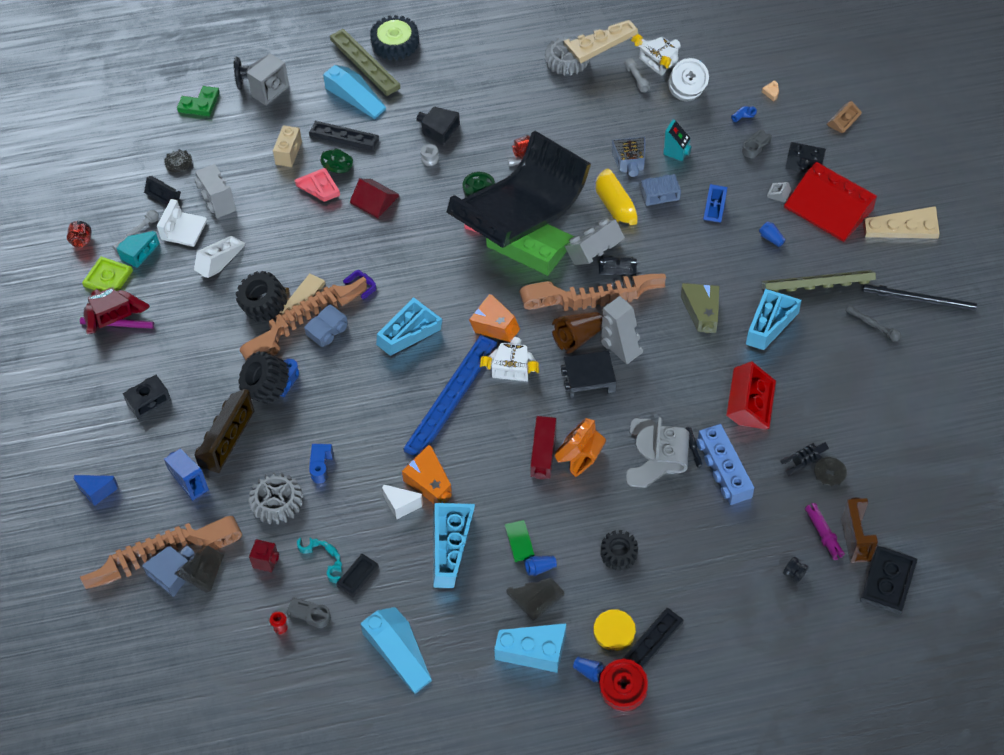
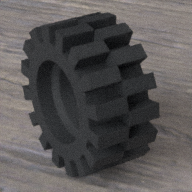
[601,530,638,571]

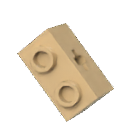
[273,125,302,167]

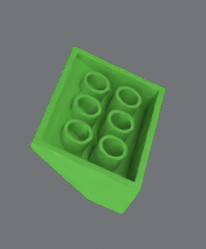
[486,224,575,276]

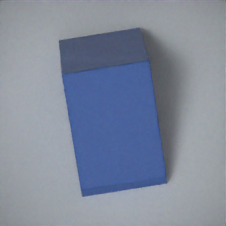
[703,184,728,223]
[74,475,118,506]

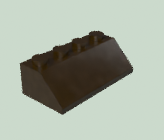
[195,389,255,473]

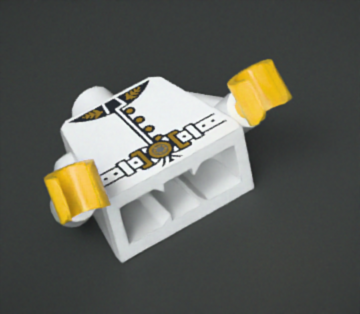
[631,34,680,75]
[480,337,539,381]

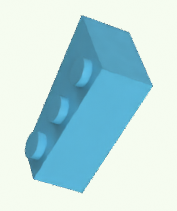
[746,289,802,350]
[376,297,442,356]
[494,624,566,673]

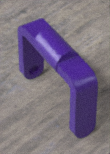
[343,270,377,300]

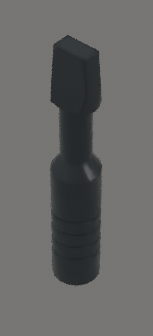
[684,427,702,468]

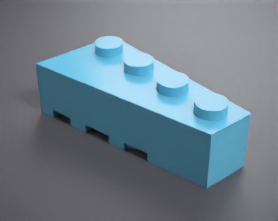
[433,503,475,588]

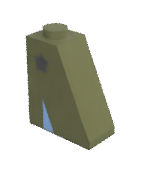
[681,283,720,333]

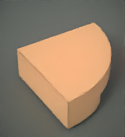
[762,80,779,102]

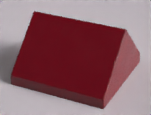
[350,178,399,219]

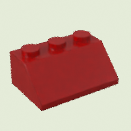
[726,361,776,430]

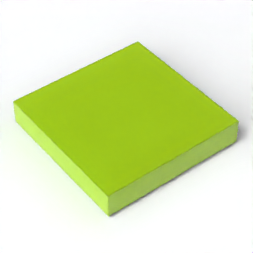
[82,256,133,291]

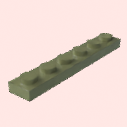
[330,29,401,96]
[761,270,876,292]

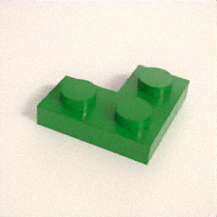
[177,86,220,117]

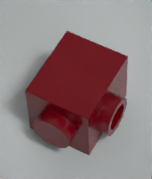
[249,539,279,573]

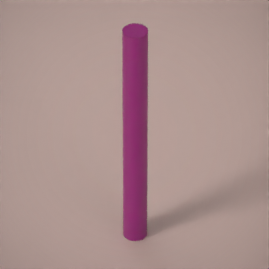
[80,317,154,329]

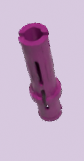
[805,503,845,560]

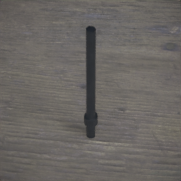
[863,284,977,311]

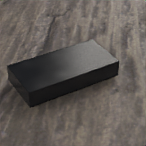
[336,553,379,597]

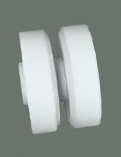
[668,58,709,101]

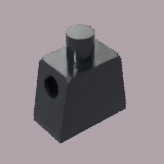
[416,107,460,146]

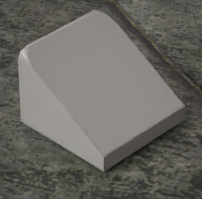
[767,182,792,203]

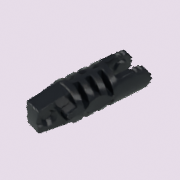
[780,442,829,476]

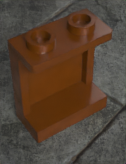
[841,497,878,563]

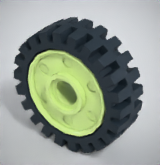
[370,15,419,60]

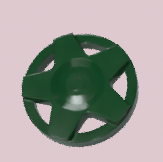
[320,148,353,173]
[462,172,495,197]

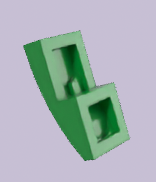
[504,520,535,562]

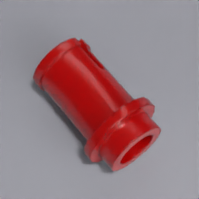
[270,612,288,634]

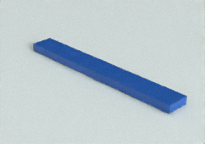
[404,335,497,457]

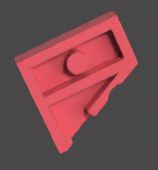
[295,168,340,202]

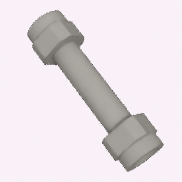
[624,58,650,92]

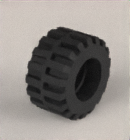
[236,271,288,322]
[238,351,289,404]

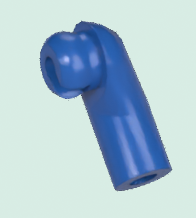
[731,106,757,122]

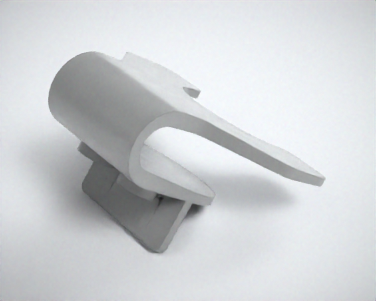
[626,417,689,488]

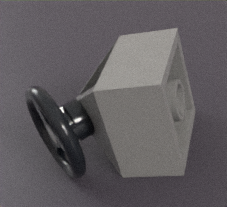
[234,53,290,105]

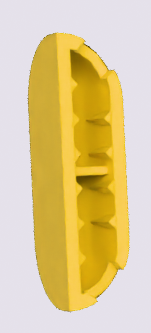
[595,168,638,225]

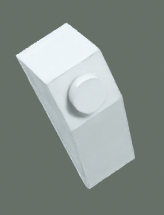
[194,236,245,278]

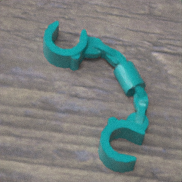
[297,537,342,583]

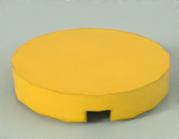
[593,609,636,651]

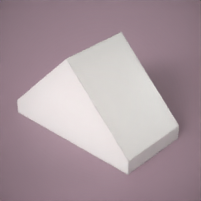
[382,485,423,519]

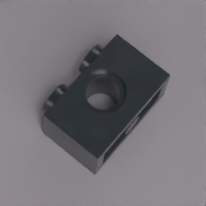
[785,142,826,173]
[122,375,171,419]

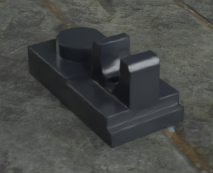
[144,176,181,206]

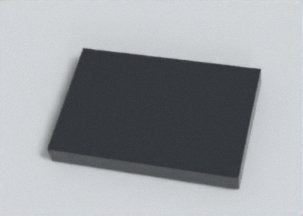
[860,545,918,615]

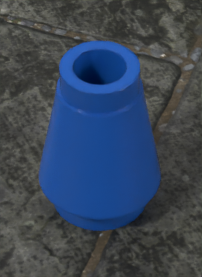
[759,221,786,247]
[525,555,557,577]
[573,657,606,682]

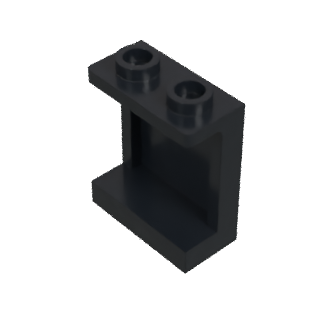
[561,351,616,398]

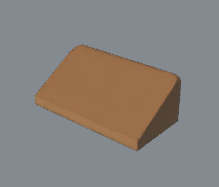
[827,100,862,134]

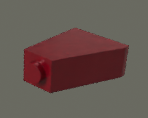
[530,416,556,479]

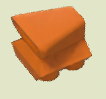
[555,418,606,477]

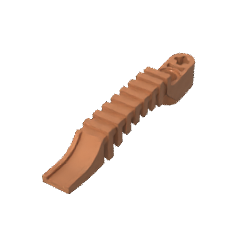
[520,274,666,311]
[240,276,367,360]
[80,516,242,589]

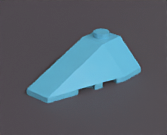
[323,65,386,119]
[360,607,432,694]

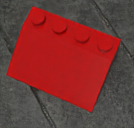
[784,162,877,242]

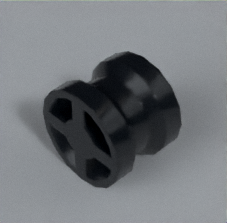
[783,557,809,583]

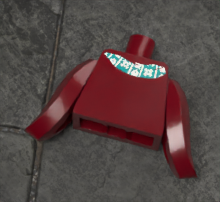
[83,288,150,335]

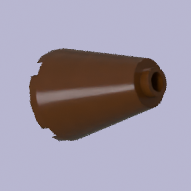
[552,312,602,354]

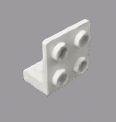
[157,199,207,246]

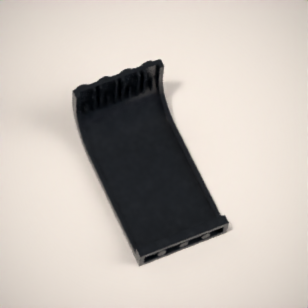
[446,130,591,248]

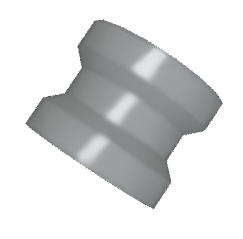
[421,144,439,166]

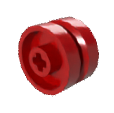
[599,659,648,712]

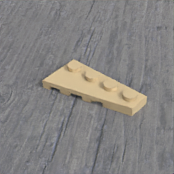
[564,20,638,64]
[864,206,940,239]

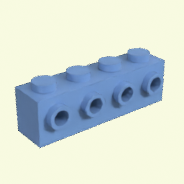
[696,424,754,505]

